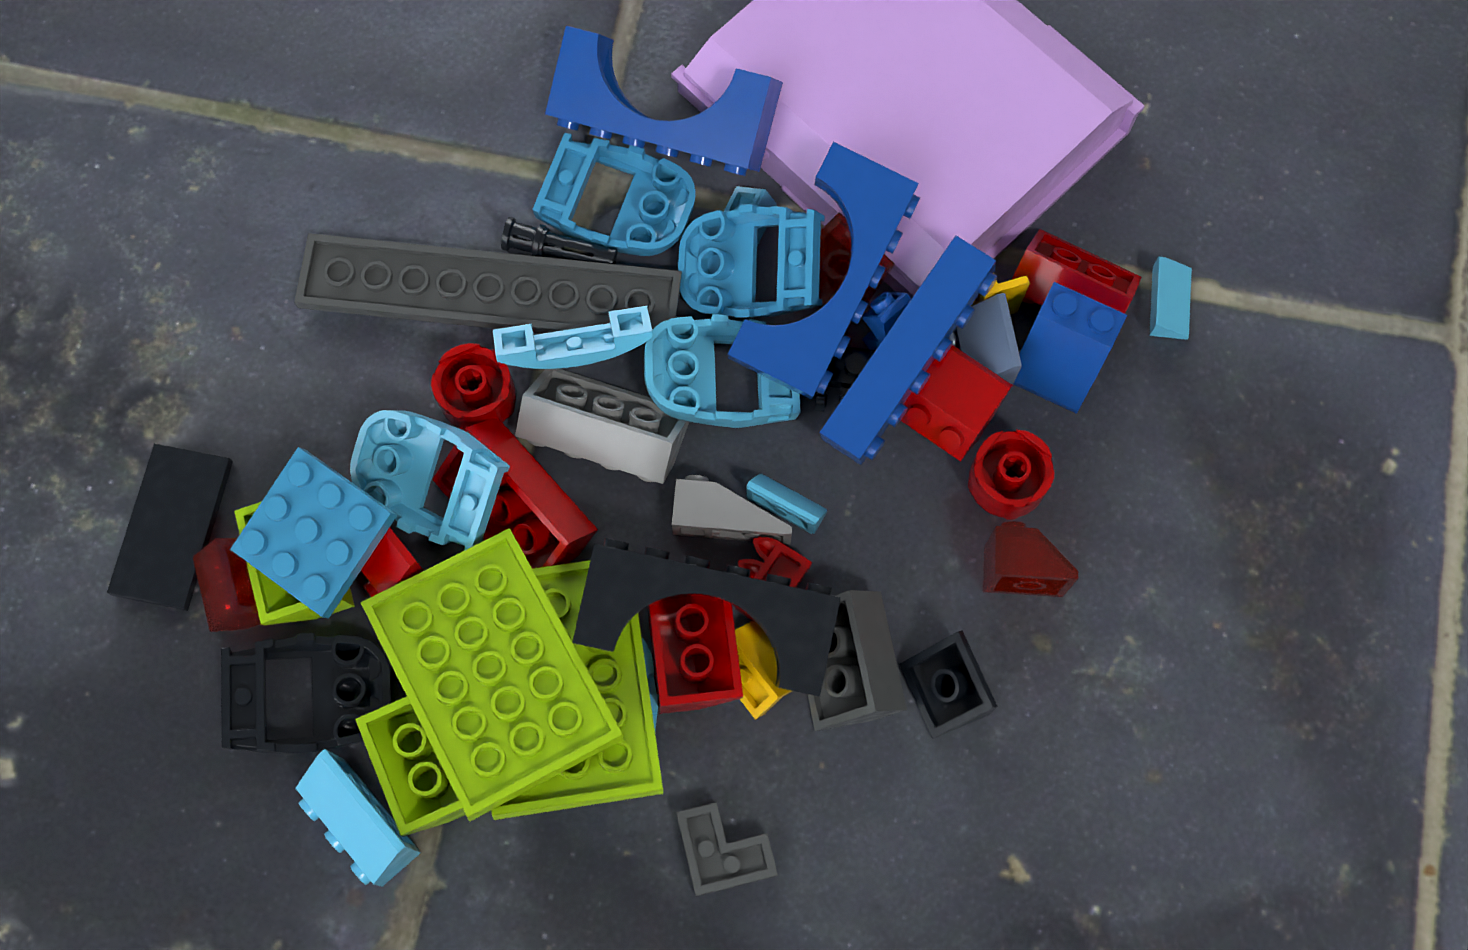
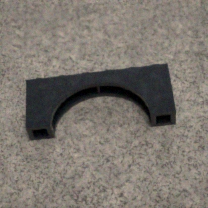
[572,538,840,697]

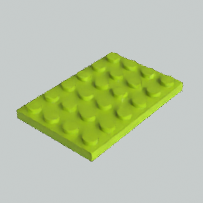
[360,528,624,821]
[491,560,664,820]

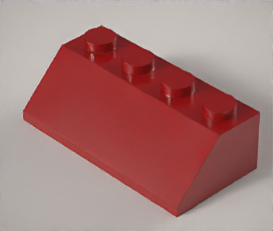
[432,418,598,569]

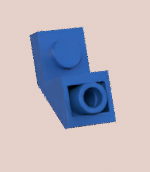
[862,291,911,350]

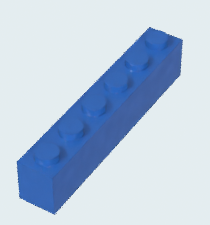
[819,235,998,465]

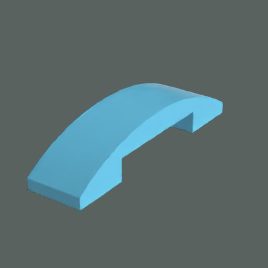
[493,306,653,369]

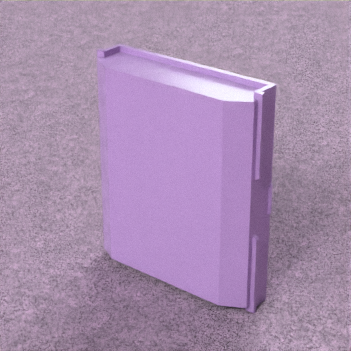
[671,0,1145,299]

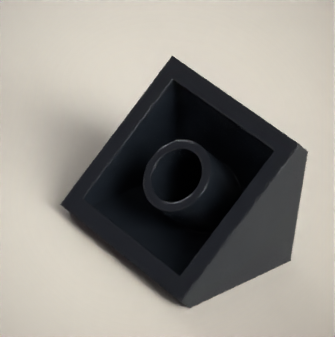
[899,630,998,739]

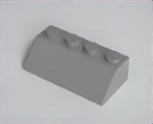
[515,368,689,484]

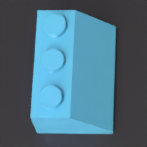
[295,749,421,887]

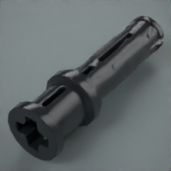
[501,217,618,264]

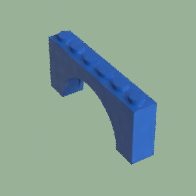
[545,26,783,176]
[727,141,920,400]

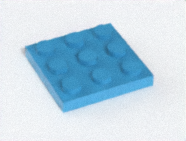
[230,447,397,618]

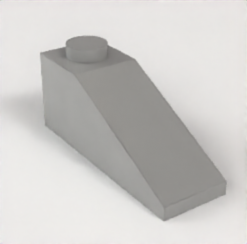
[672,475,792,545]

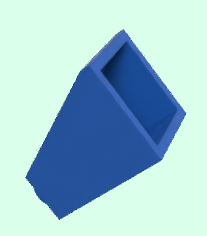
[1013,282,1127,414]

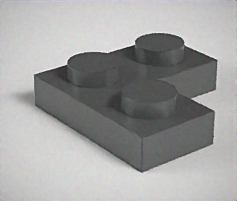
[676,802,778,897]

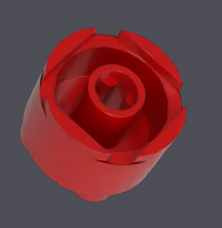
[431,343,516,430]
[968,430,1055,520]

